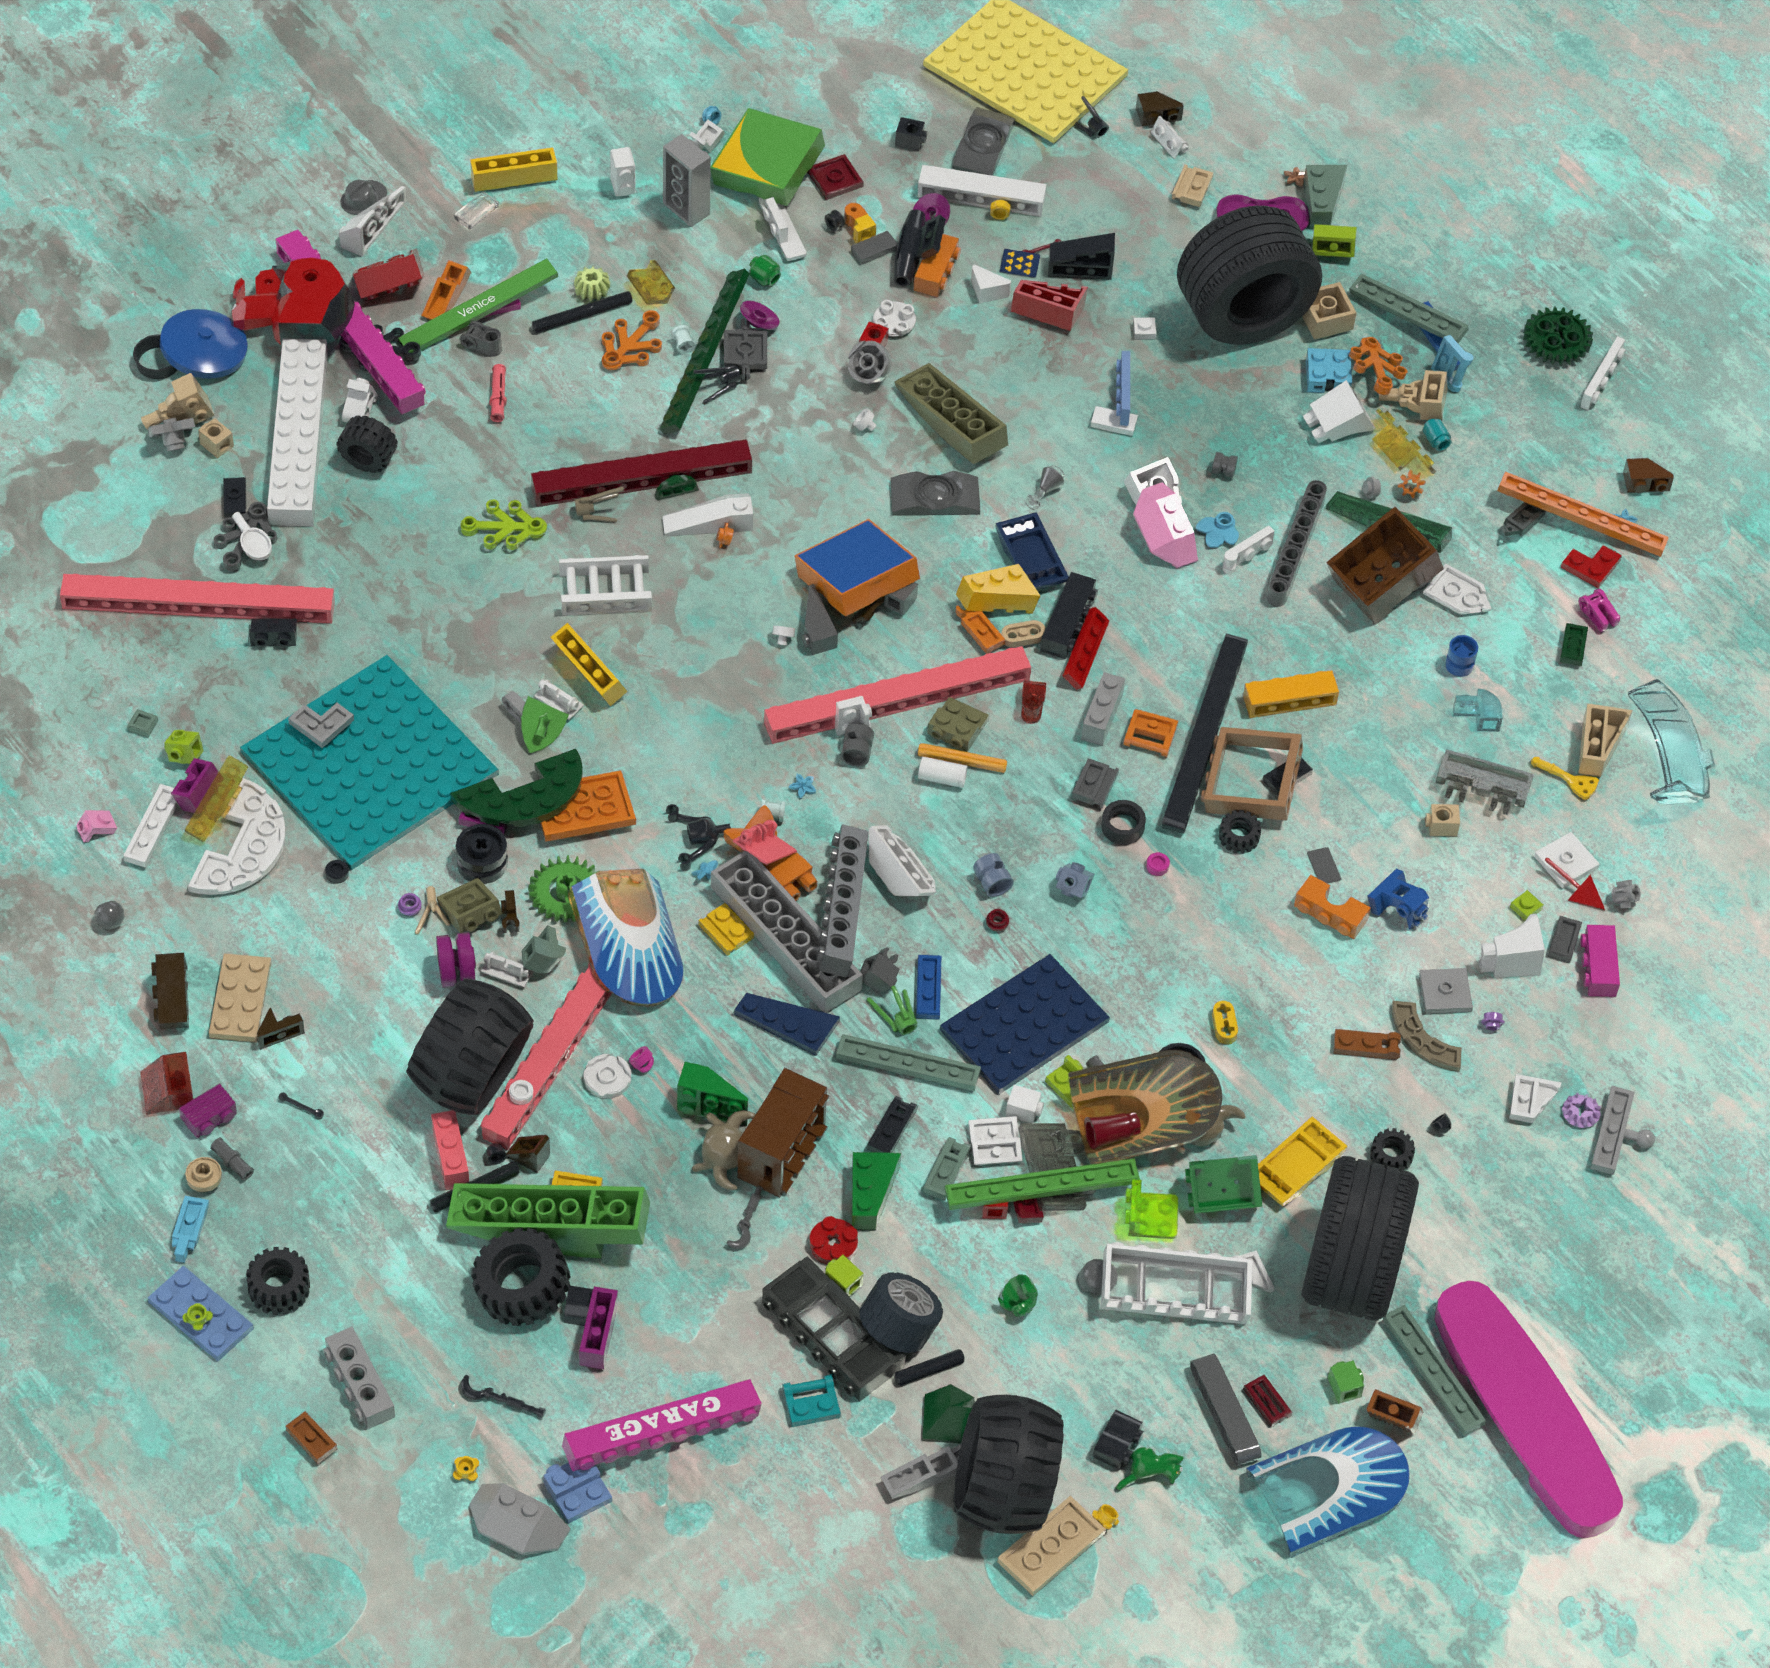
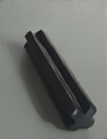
[894,1349,965,1386]

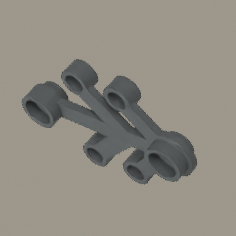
[214,502,277,572]

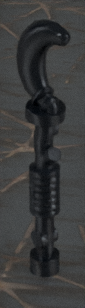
[461,1375,546,1419]

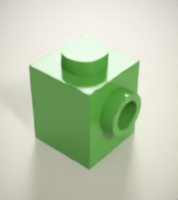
[1328,1360,1364,1404]

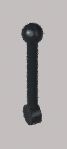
[278,1092,324,1120]

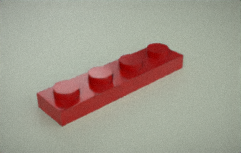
[1062,607,1110,690]

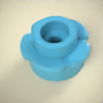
[702,106,722,125]

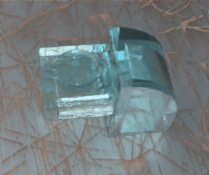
[1453,689,1503,732]

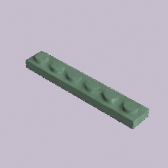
[1349,273,1469,343]
[836,1034,981,1091]
[1383,1305,1486,1436]

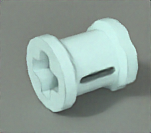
[671,325,696,354]
[761,799,786,822]

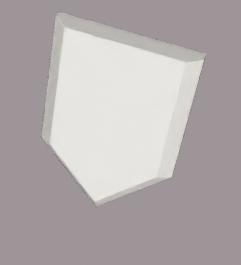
[1423,564,1491,615]

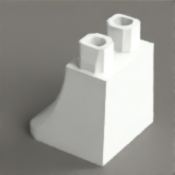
[1303,380,1376,443]
[1479,914,1545,978]

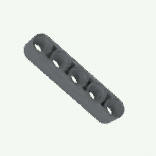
[1190,1353,1262,1466]

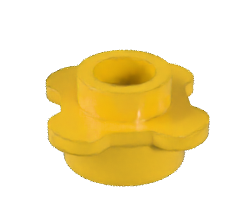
[453,1456,479,1481]
[1092,1504,1119,1529]

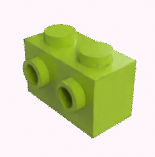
[1312,224,1357,257]

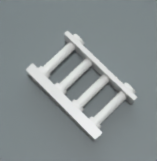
[559,555,652,616]

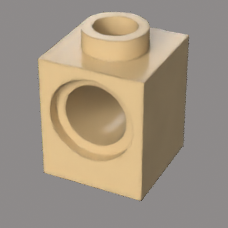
[198,418,234,458]
[1425,804,1460,837]

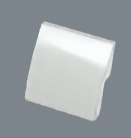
[968,1116,1022,1166]

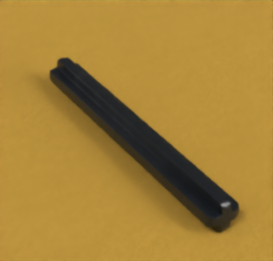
[532,291,633,333]

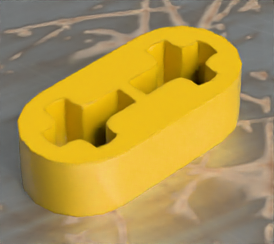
[1212,1001,1238,1045]

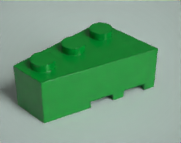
[852,1152,901,1231]

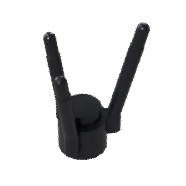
[1073,96,1109,138]
[694,365,741,404]

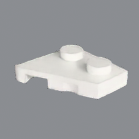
[1509,1074,1562,1123]

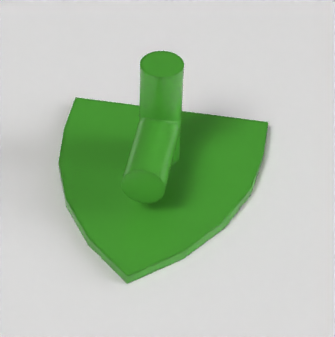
[521,696,569,753]

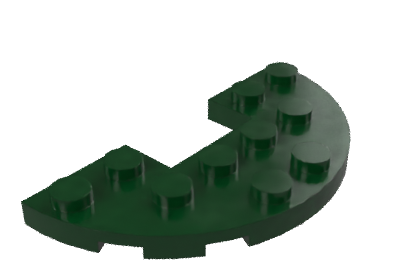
[450,749,583,827]

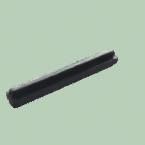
[430,1161,519,1212]

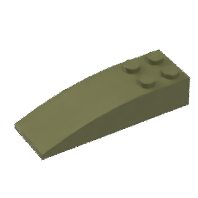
[894,363,1008,464]

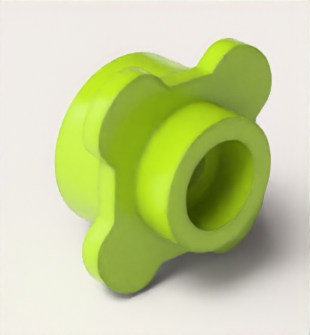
[182,1303,213,1331]

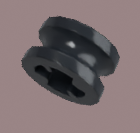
[824,210,845,231]

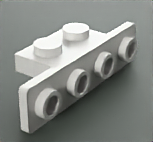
[759,197,806,261]

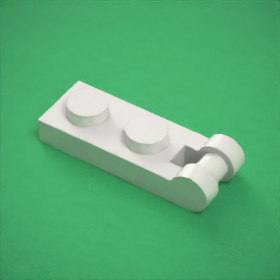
[1222,525,1275,574]

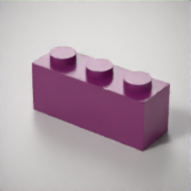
[579,1286,618,1369]

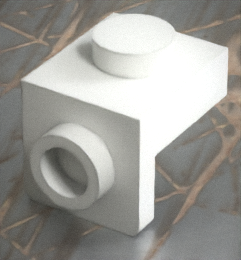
[689,120,725,152]

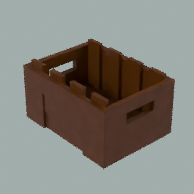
[1326,507,1444,625]
[737,1067,829,1198]

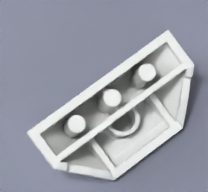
[869,825,936,896]

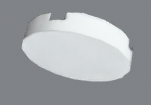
[584,1054,631,1099]

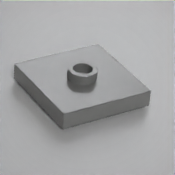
[1419,968,1473,1014]

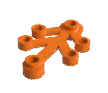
[602,310,662,370]
[1349,337,1407,395]

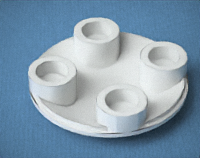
[873,300,916,337]

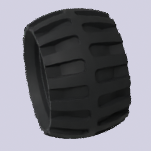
[406,979,534,1115]
[953,1394,1064,1534]

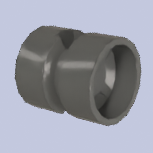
[840,723,874,767]

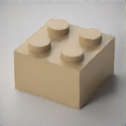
[1303,282,1356,339]

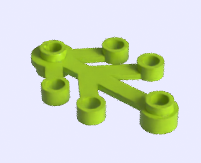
[460,499,547,550]

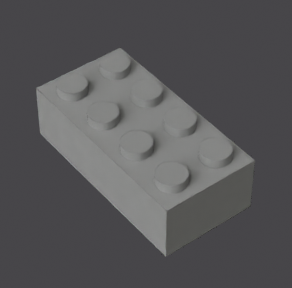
[663,134,711,227]

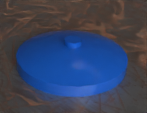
[160,309,248,379]

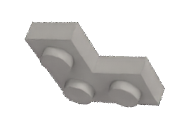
[288,703,354,748]

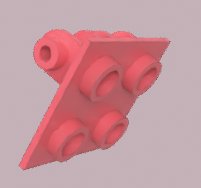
[733,820,797,865]

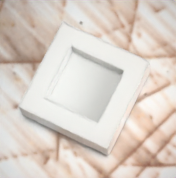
[1133,318,1156,340]

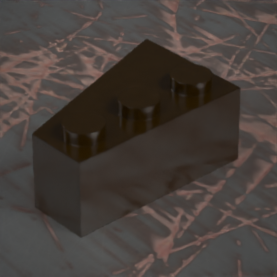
[151,952,189,1030]

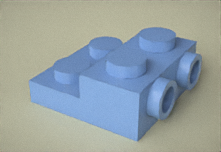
[543,1462,613,1524]

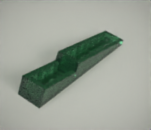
[1326,491,1452,553]

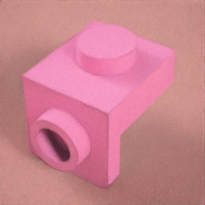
[76,810,117,842]

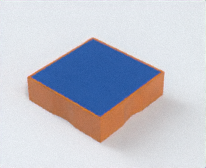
[794,519,920,617]

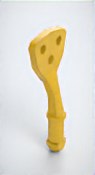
[1531,757,1599,800]

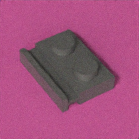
[1072,758,1119,808]

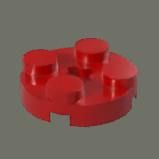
[809,1216,858,1265]

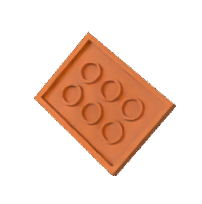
[540,770,636,842]

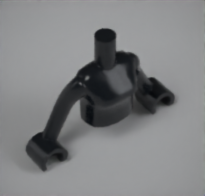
[666,804,731,871]

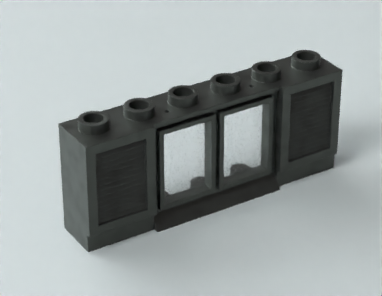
[762,1256,905,1402]

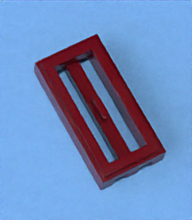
[1243,1374,1293,1428]

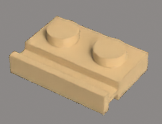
[1172,165,1213,207]

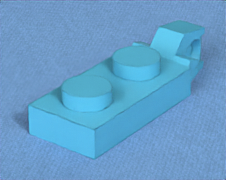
[172,1196,209,1263]

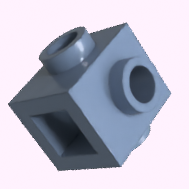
[1055,862,1095,898]

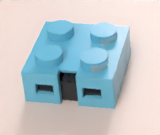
[1306,348,1352,393]

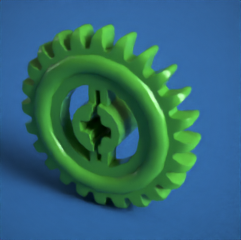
[528,855,605,923]

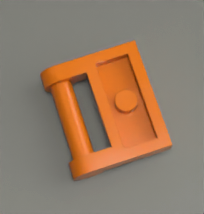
[1123,709,1178,757]

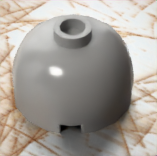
[848,341,892,384]

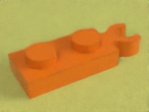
[955,605,1005,654]

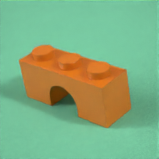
[1294,874,1371,939]

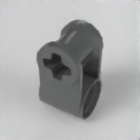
[459,321,502,357]

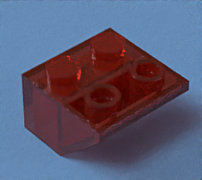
[140,1052,193,1115]

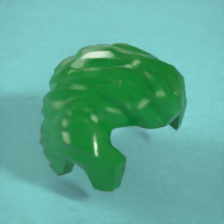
[998,1274,1038,1317]

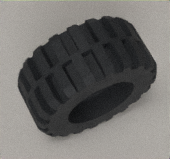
[471,1228,571,1326]

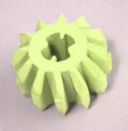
[574,266,610,302]

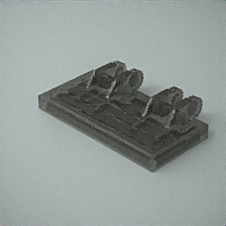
[1435,749,1534,815]
[1018,1123,1096,1211]

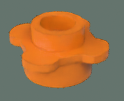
[716,522,734,548]

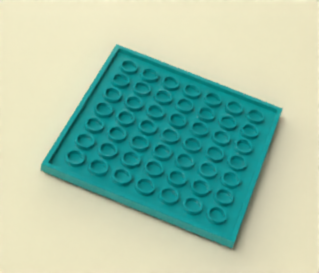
[240,655,499,870]

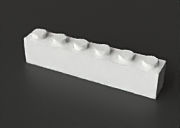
[917,165,1047,217]

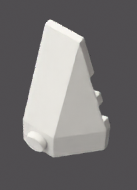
[339,186,407,257]
[1124,457,1182,504]
[663,493,753,536]

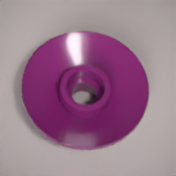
[913,193,950,225]
[740,301,780,330]

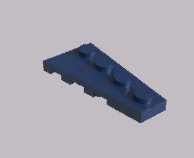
[734,993,840,1056]

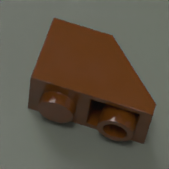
[1623,458,1674,493]

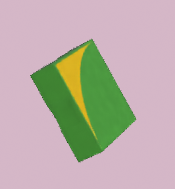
[710,108,825,206]

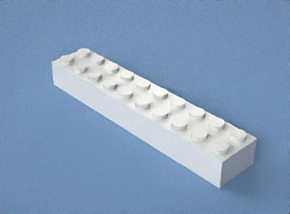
[267,338,328,527]

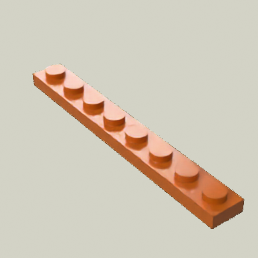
[1497,471,1669,557]

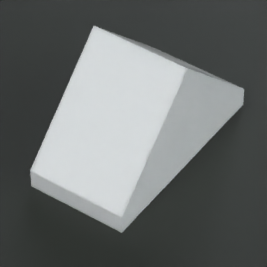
[971,264,1012,303]

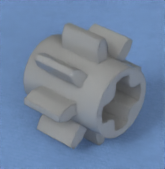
[1612,880,1641,909]

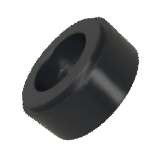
[325,860,349,884]

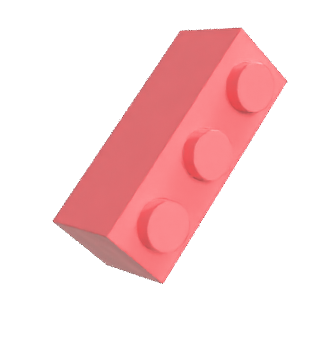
[431,1110,469,1190]

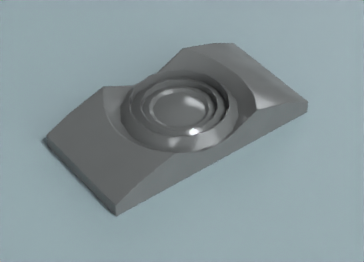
[952,107,1015,176]
[890,471,980,515]

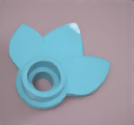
[1195,512,1239,548]

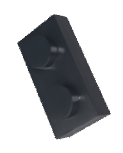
[1262,757,1313,796]

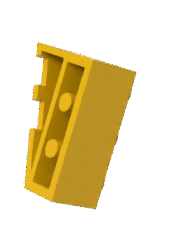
[956,564,1040,614]

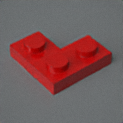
[1561,545,1622,589]

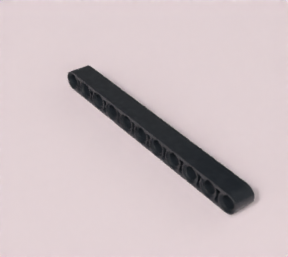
[1162,633,1248,833]

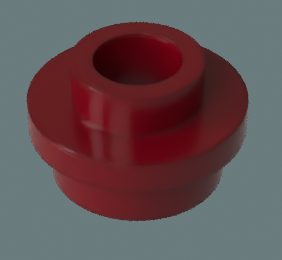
[986,909,1009,931]

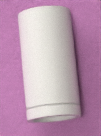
[918,757,968,788]

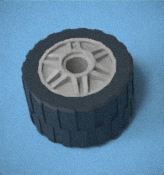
[859,1272,943,1353]

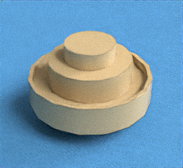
[185,1157,222,1192]

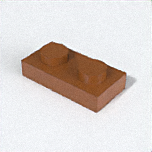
[285,1411,337,1464]

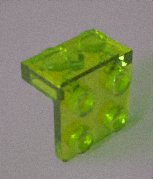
[1124,1179,1178,1239]

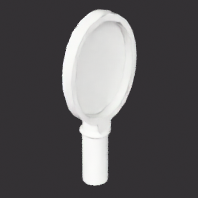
[232,512,272,560]

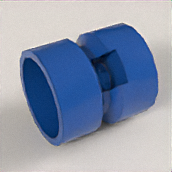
[1445,635,1478,677]

